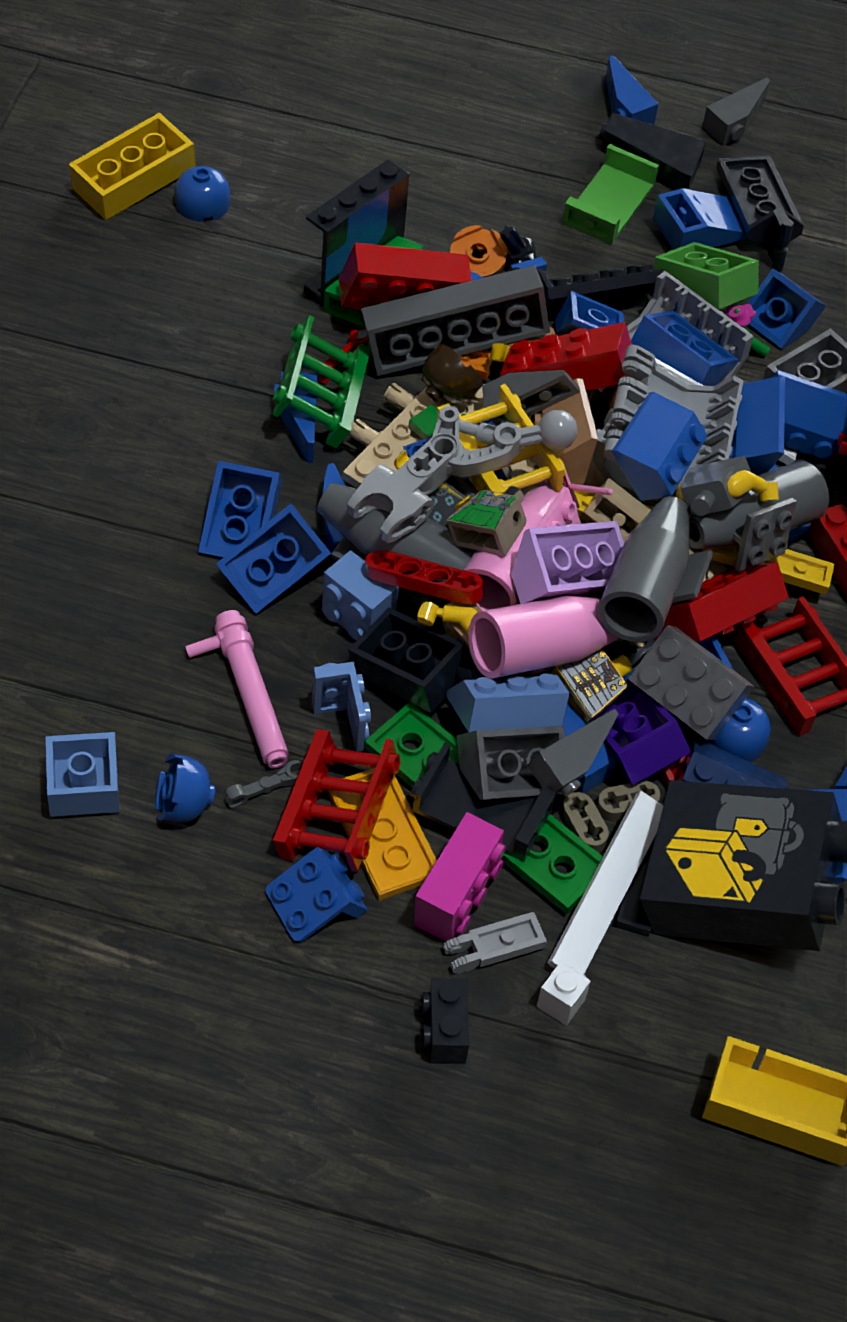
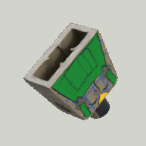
[446,486,527,556]

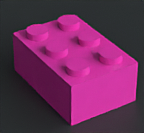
[414,812,506,941]

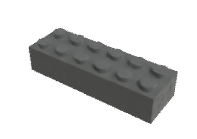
[361,265,550,376]

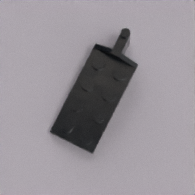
[716,155,804,272]
[508,264,664,316]

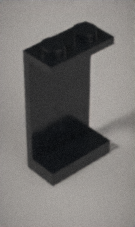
[411,743,556,862]

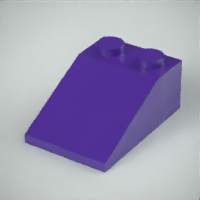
[593,684,691,785]

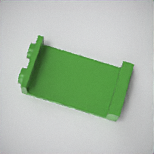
[562,144,659,245]

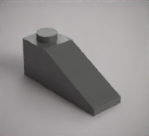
[702,77,770,146]
[482,370,580,426]
[527,709,618,796]

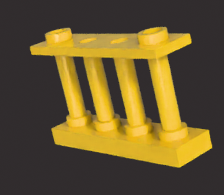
[437,384,566,493]

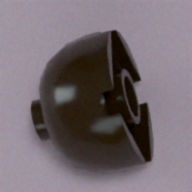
[422,344,483,405]

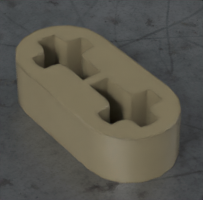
[596,780,660,822]
[562,792,609,853]

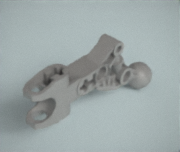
[347,406,578,543]

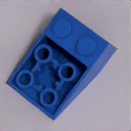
[653,188,748,250]

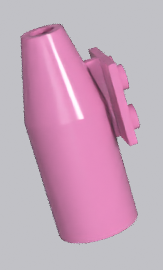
[463,479,581,611]
[468,595,620,679]

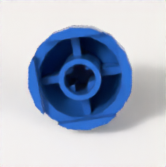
[175,166,230,222]
[704,698,771,762]
[155,753,215,823]

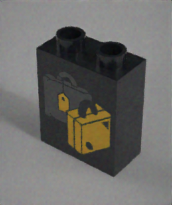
[640,780,847,951]

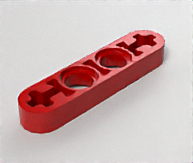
[365,550,484,604]

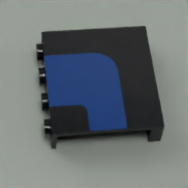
[303,159,410,307]

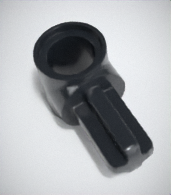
[500,225,537,265]

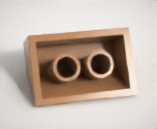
[530,378,598,485]

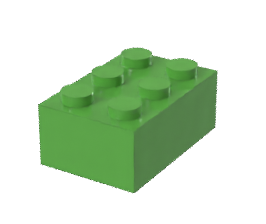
[655,242,759,311]

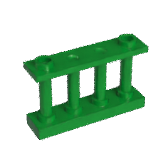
[272,315,371,448]

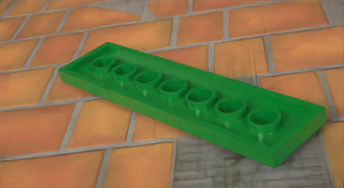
[364,702,603,915]

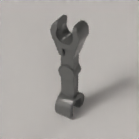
[226,760,301,809]

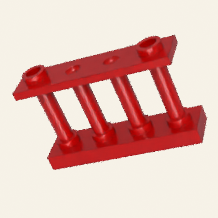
[733,596,847,737]
[273,729,401,872]

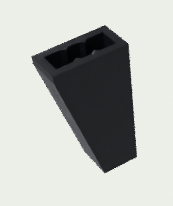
[599,113,706,190]

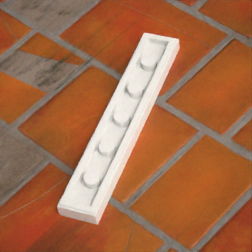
[547,791,663,973]

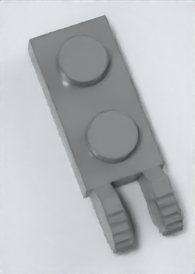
[443,912,547,974]

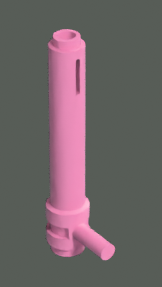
[185,610,289,768]

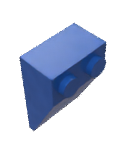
[198,461,283,558]
[216,504,332,614]

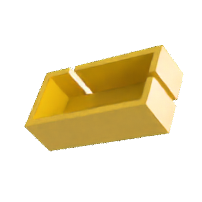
[702,1036,847,1166]

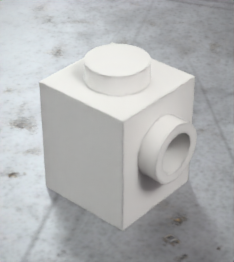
[536,962,591,1026]

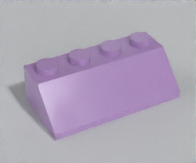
[511,521,624,604]

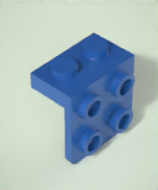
[266,847,368,942]

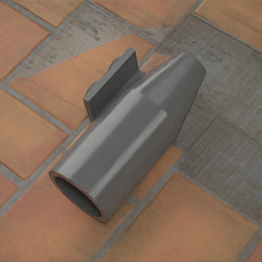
[689,461,829,572]
[317,482,476,603]
[598,497,713,642]

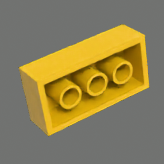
[69,113,196,220]

